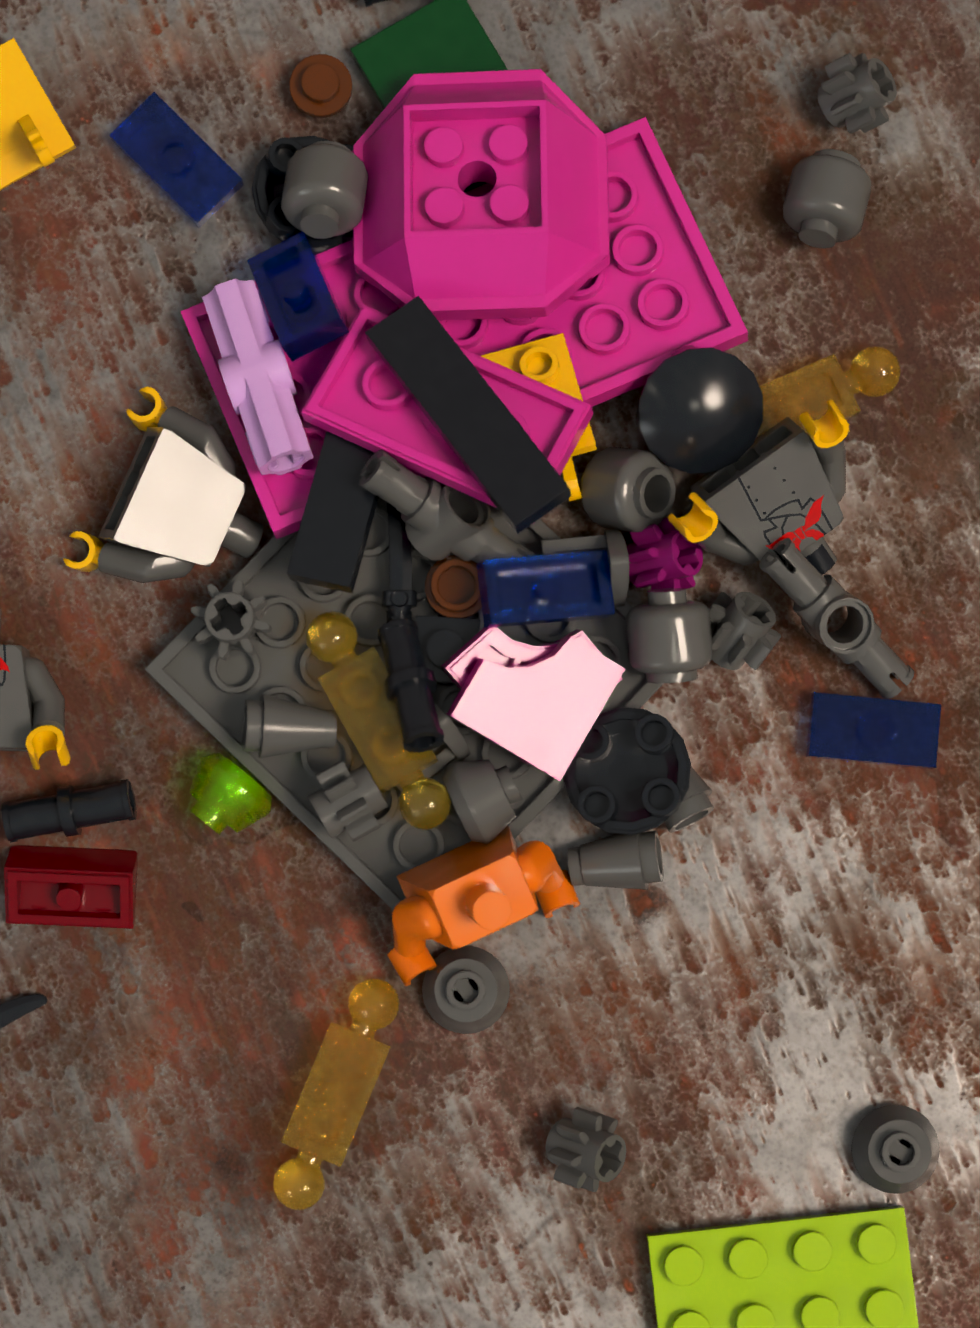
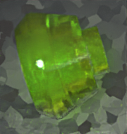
[189,752,272,835]

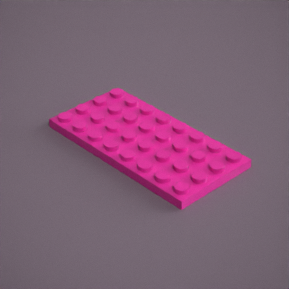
[180,117,748,540]

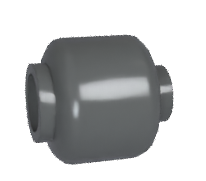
[281,141,368,239]
[783,149,871,248]
[580,447,676,532]
[626,588,713,683]

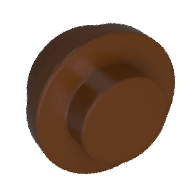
[289,54,352,118]
[425,555,489,618]

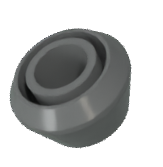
[442,759,522,844]
[422,946,510,1034]
[851,1105,940,1194]

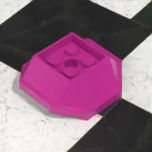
[353,69,610,320]

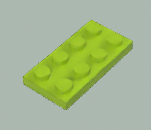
[646,1205,919,1328]

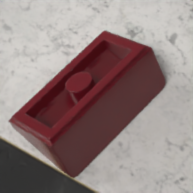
[4,845,138,929]

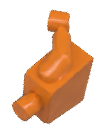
[387,826,580,986]

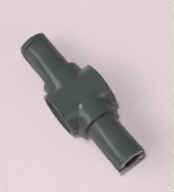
[359,450,535,587]
[759,538,915,699]

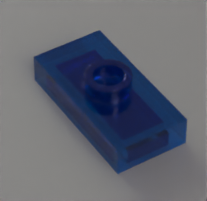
[110,92,244,228]
[247,232,349,361]
[476,550,615,628]
[806,692,941,769]

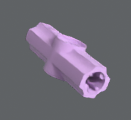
[202,279,314,475]

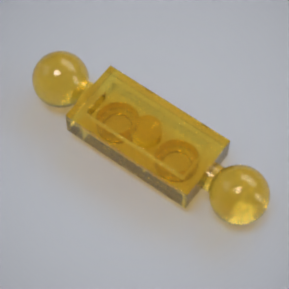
[756,346,901,439]
[306,611,451,830]
[273,978,399,1210]

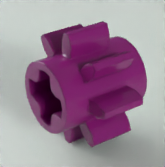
[627,517,703,590]

